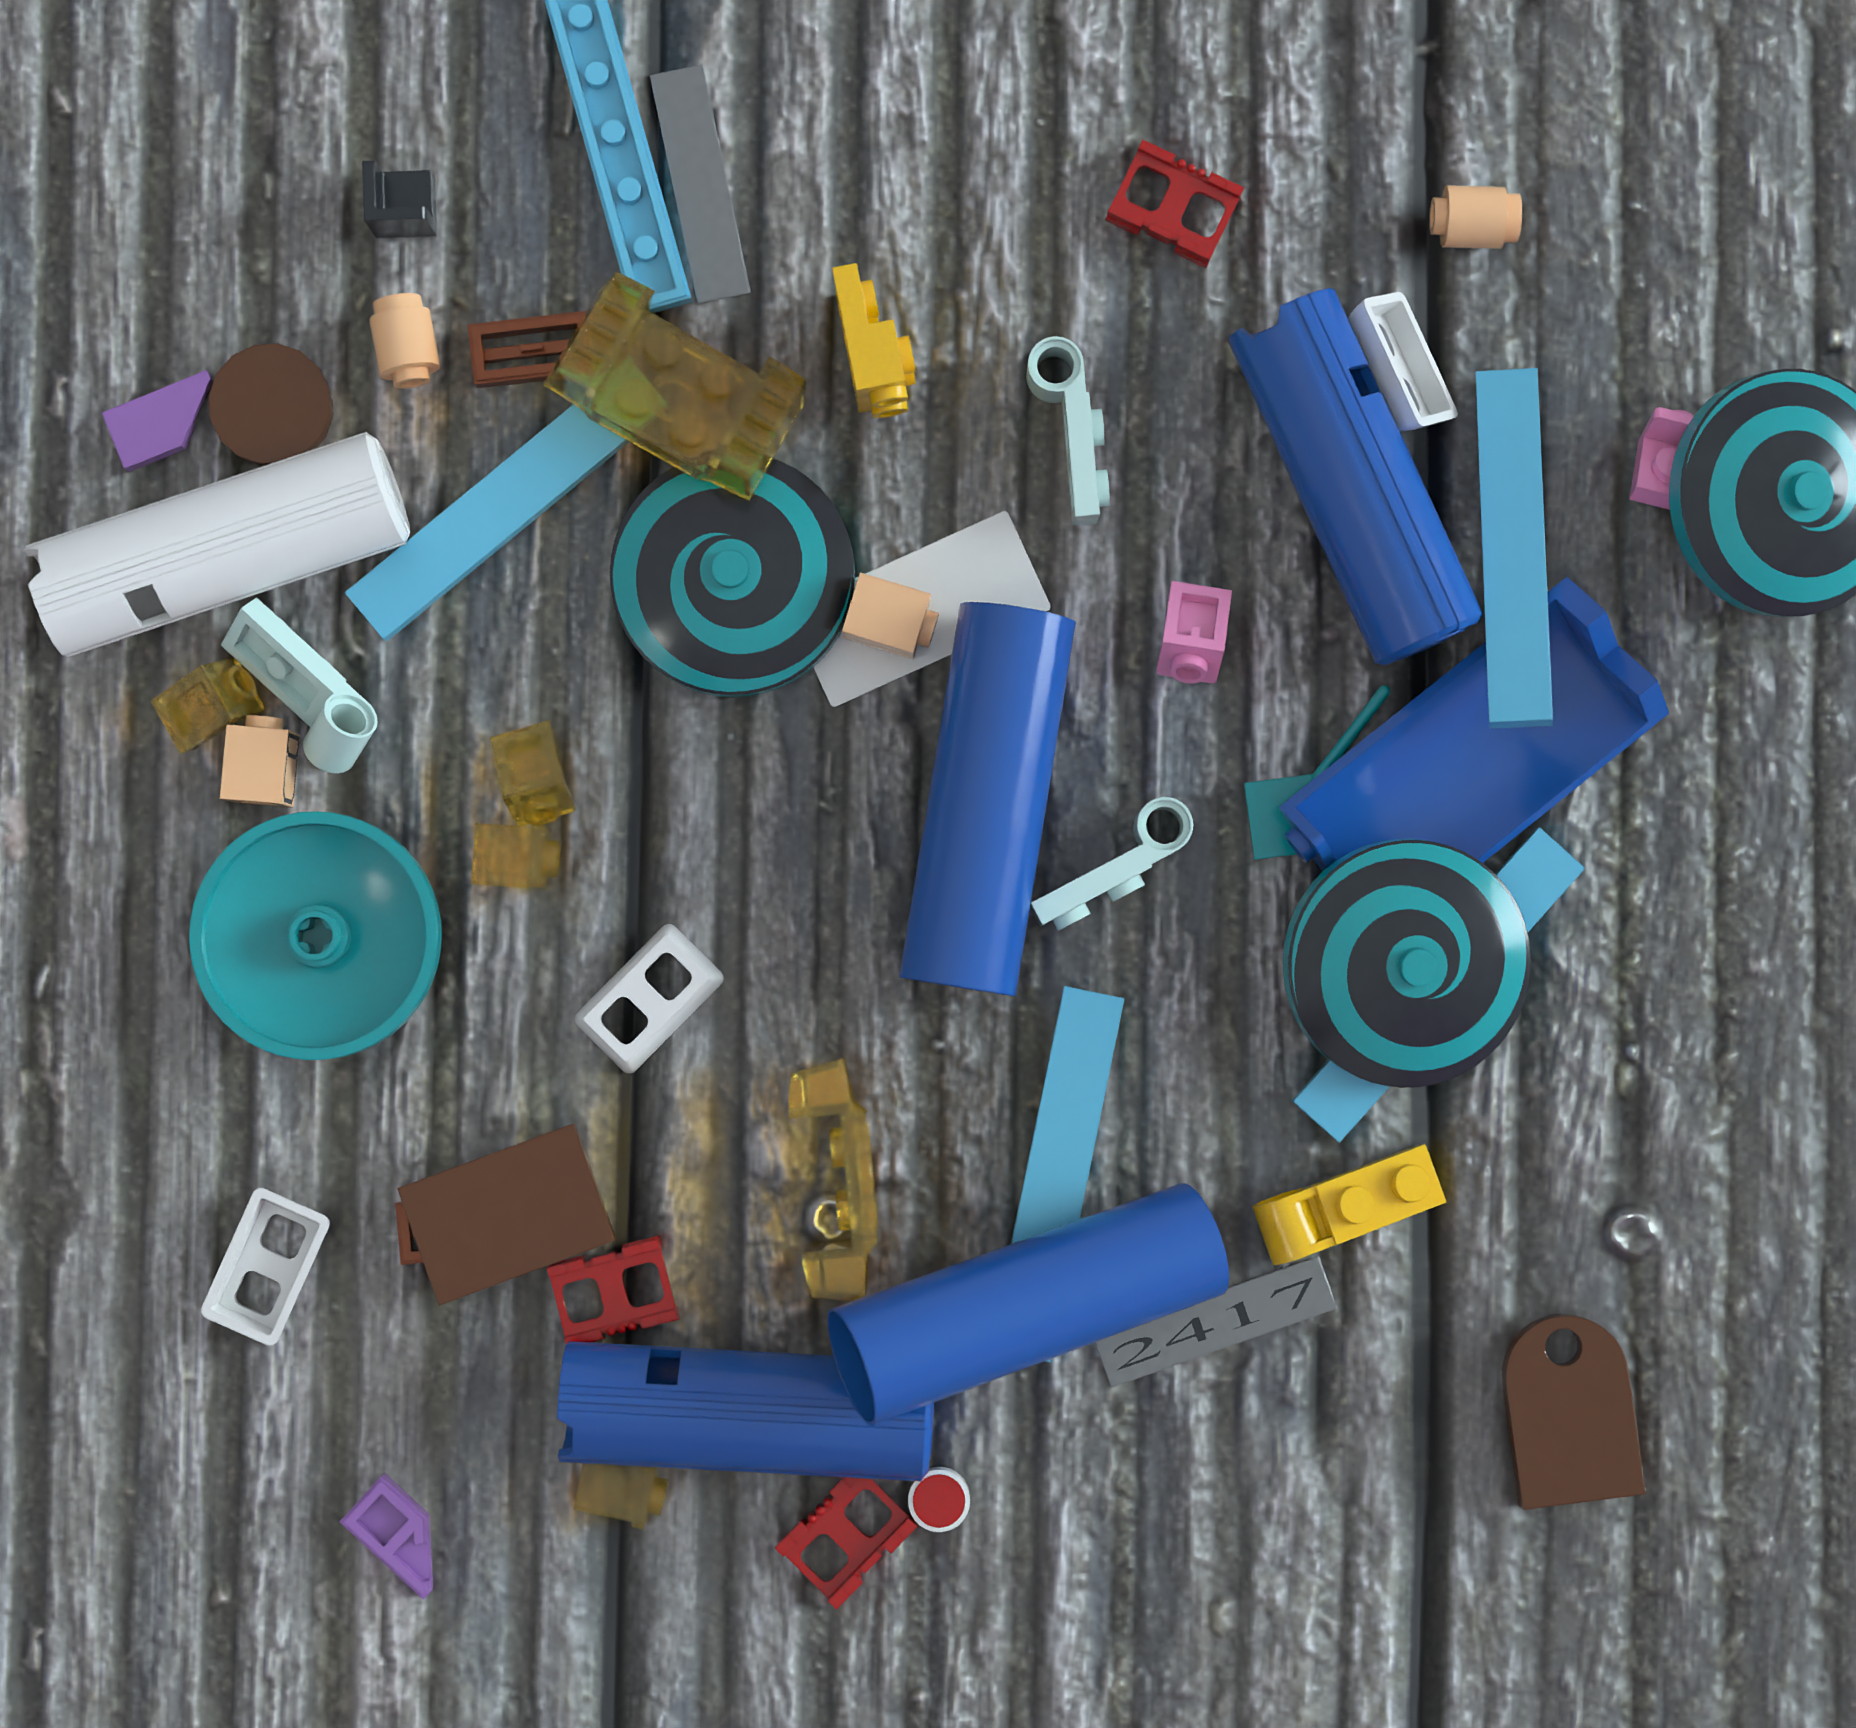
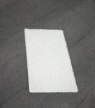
[814,511,1051,707]

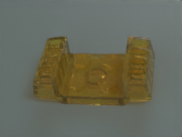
[543,272,806,501]
[788,1058,879,1301]

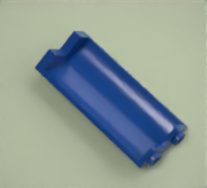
[1279,577,1669,872]

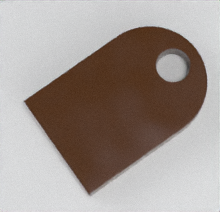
[1502,1314,1646,1510]

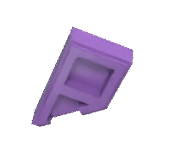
[102,370,214,472]
[340,1473,433,1600]

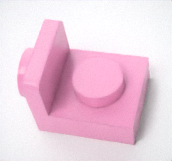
[1629,407,1694,510]
[1156,581,1232,684]

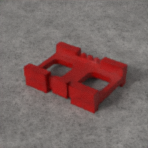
[1105,139,1244,268]
[547,1235,680,1344]
[775,1477,917,1610]

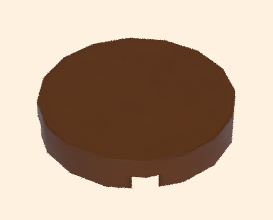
[209,343,334,466]

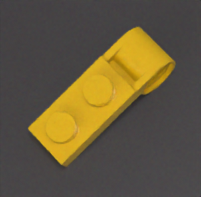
[1252,1144,1446,1265]

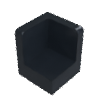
[362,161,437,238]

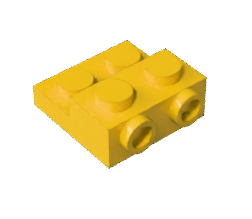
[832,263,916,418]

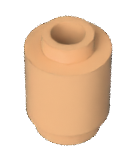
[1429,185,1522,249]
[369,293,440,389]

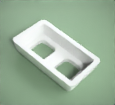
[1348,292,1458,431]
[575,924,724,1073]
[201,1188,330,1346]

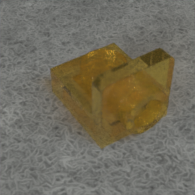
[151,658,264,754]
[490,720,576,827]
[471,823,561,890]
[574,1463,668,1530]

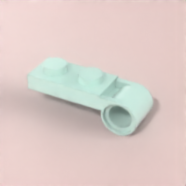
[1026,336,1110,526]
[221,597,377,773]
[1030,797,1193,931]

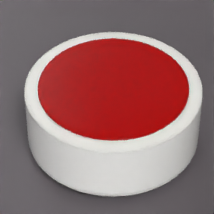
[908,1467,970,1532]

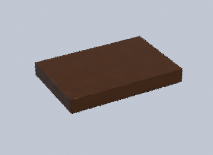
[397,1123,617,1306]

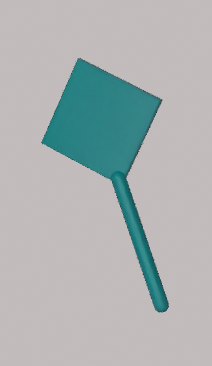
[1244,685,1391,860]

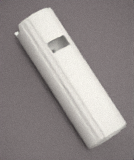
[23,431,410,658]

